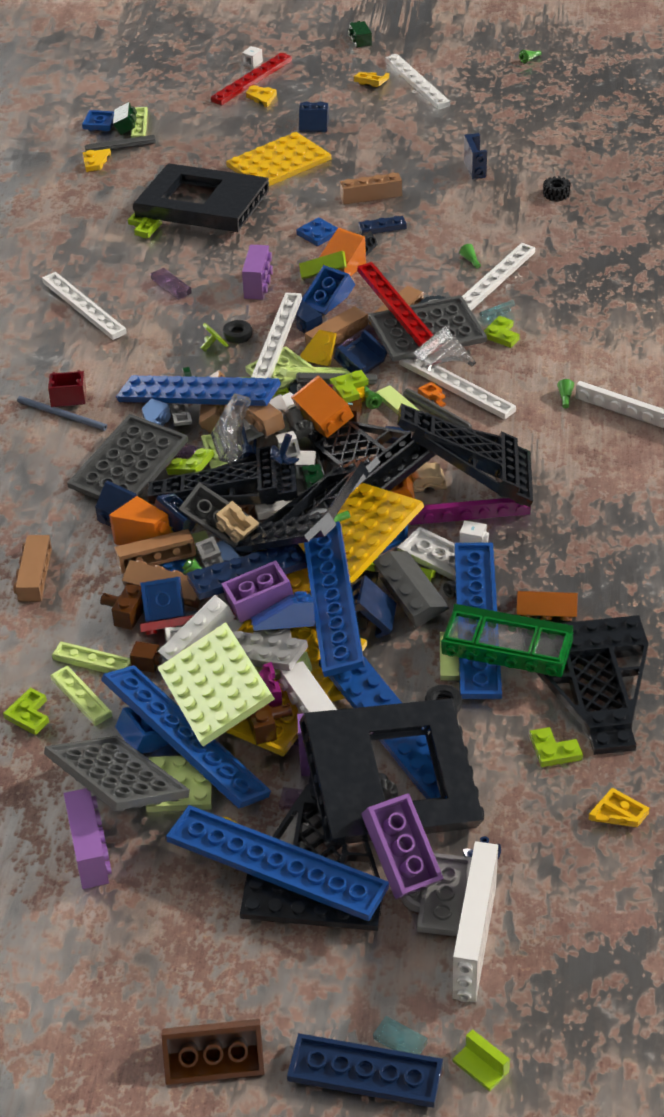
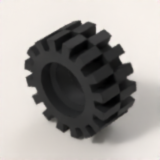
[543,176,571,201]

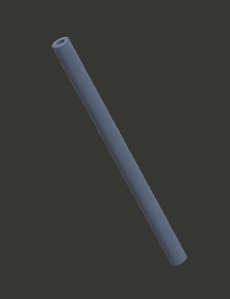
[17,396,107,431]

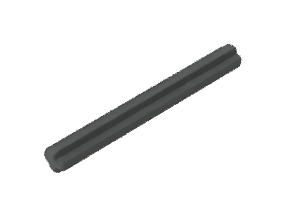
[85,135,156,152]
[296,372,378,384]
[403,388,472,429]

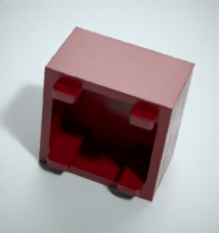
[48,370,86,407]

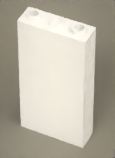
[452,841,498,1002]

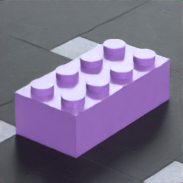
[63,788,112,889]
[361,793,444,900]

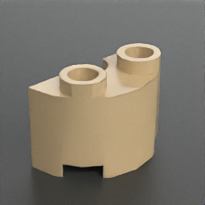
[411,462,447,492]
[216,501,259,543]

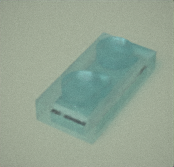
[479,300,516,320]
[373,1016,428,1055]

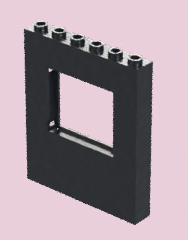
[133,163,269,232]
[299,698,484,846]

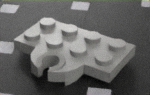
[233,628,308,671]
[400,853,472,937]

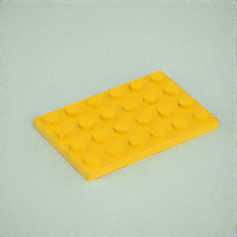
[226,132,332,186]

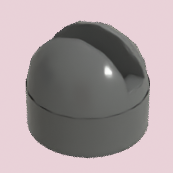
[443,580,456,597]

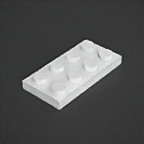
[397,527,456,581]

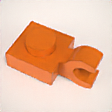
[418,382,446,407]

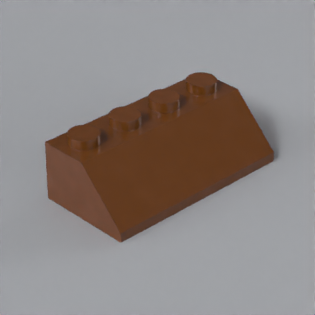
[161,1019,265,1085]

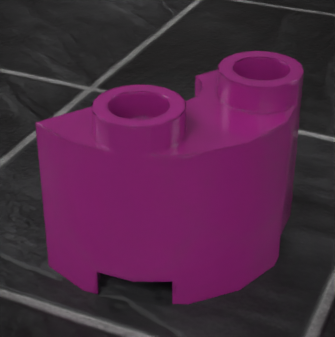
[259,662,283,707]

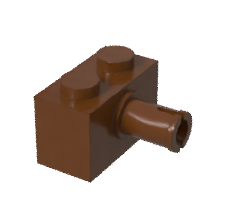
[100,583,144,630]
[247,703,293,745]

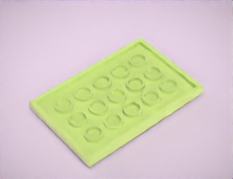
[157,622,275,747]

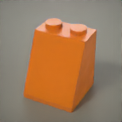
[319,228,366,276]
[291,375,354,438]
[109,496,171,545]

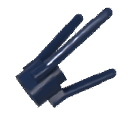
[228,417,257,460]

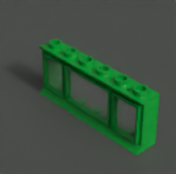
[441,603,573,677]

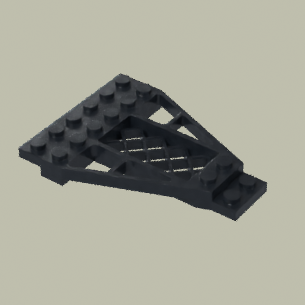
[397,403,533,507]
[307,420,436,491]
[148,445,298,505]
[235,456,380,554]
[520,615,649,755]
[240,773,383,931]

